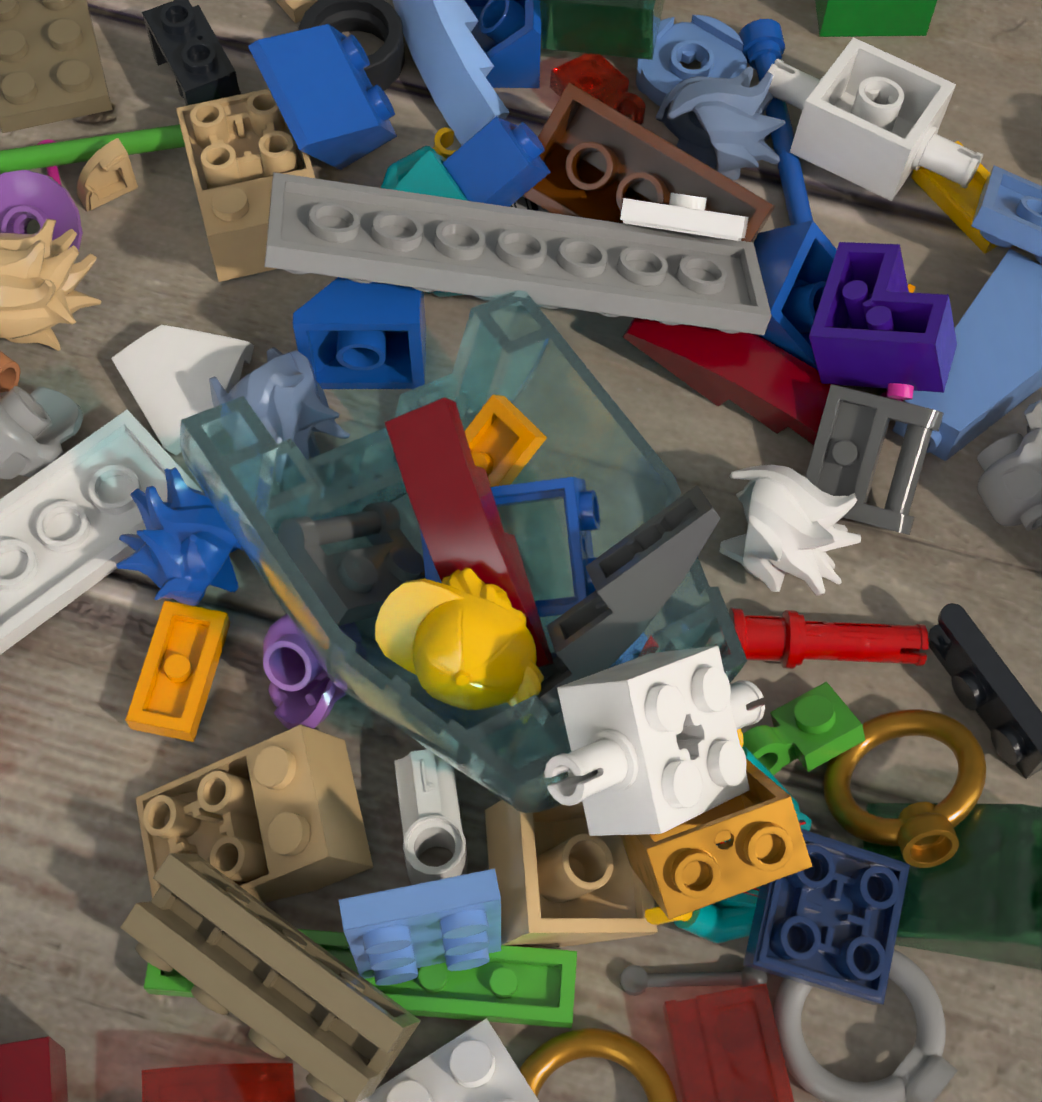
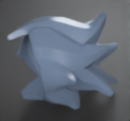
[655,66,786,180]
[209,347,350,484]

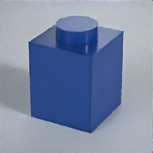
[443,116,550,207]

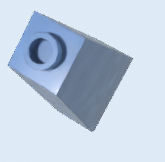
[893,248,1042,461]

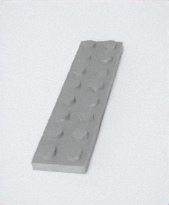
[264,172,772,335]

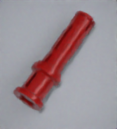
[725,607,929,669]

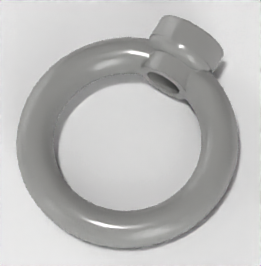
[773,949,958,1102]

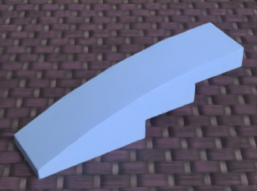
[392,0,510,146]

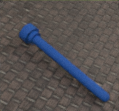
[739,19,813,225]

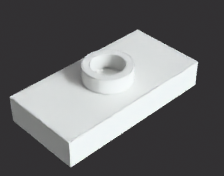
[620,193,748,241]

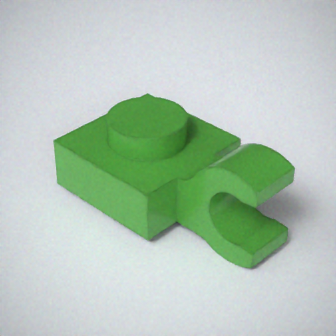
[743,681,865,775]

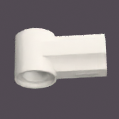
[394,748,468,885]

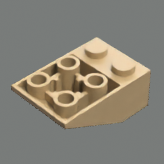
[176,89,315,282]
[135,725,373,903]

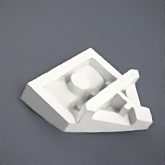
[111,325,254,456]

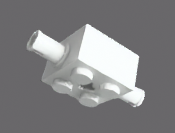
[768,37,983,201]
[544,646,765,836]

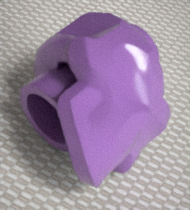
[263,603,362,729]

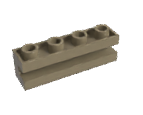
[120,853,421,1102]

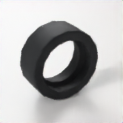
[298,0,405,91]

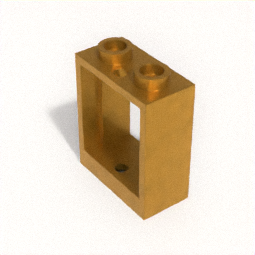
[620,759,813,920]

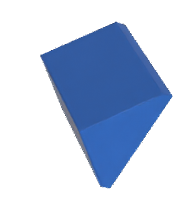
[465,0,541,88]

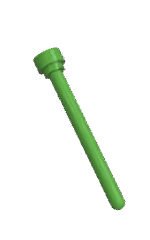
[0,124,185,174]

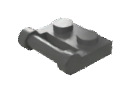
[805,384,944,535]
[278,501,426,626]

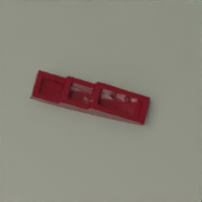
[622,318,842,445]
[385,397,554,669]

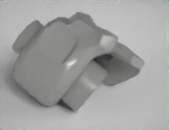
[0,386,83,480]
[977,400,1042,531]

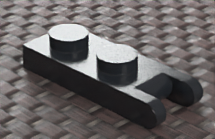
[928,603,1042,779]

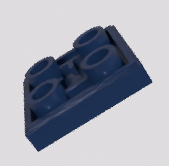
[743,829,910,1005]

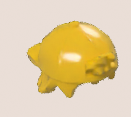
[375,568,544,717]

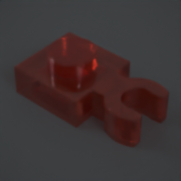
[550,49,646,125]

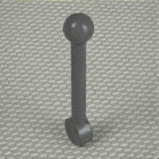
[620,965,768,996]

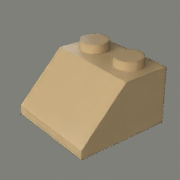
[485,790,658,948]

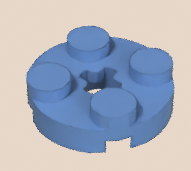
[636,15,747,106]

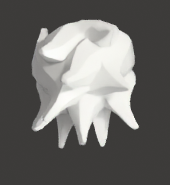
[720,465,861,596]

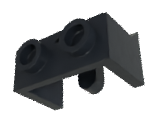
[142,0,242,106]

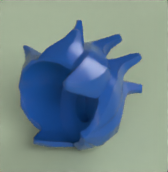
[116,467,262,606]

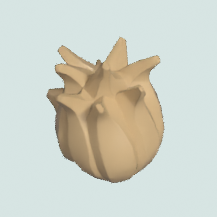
[0,219,101,351]

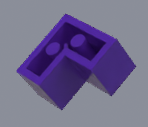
[809,242,957,393]

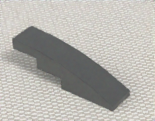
[517,485,721,734]

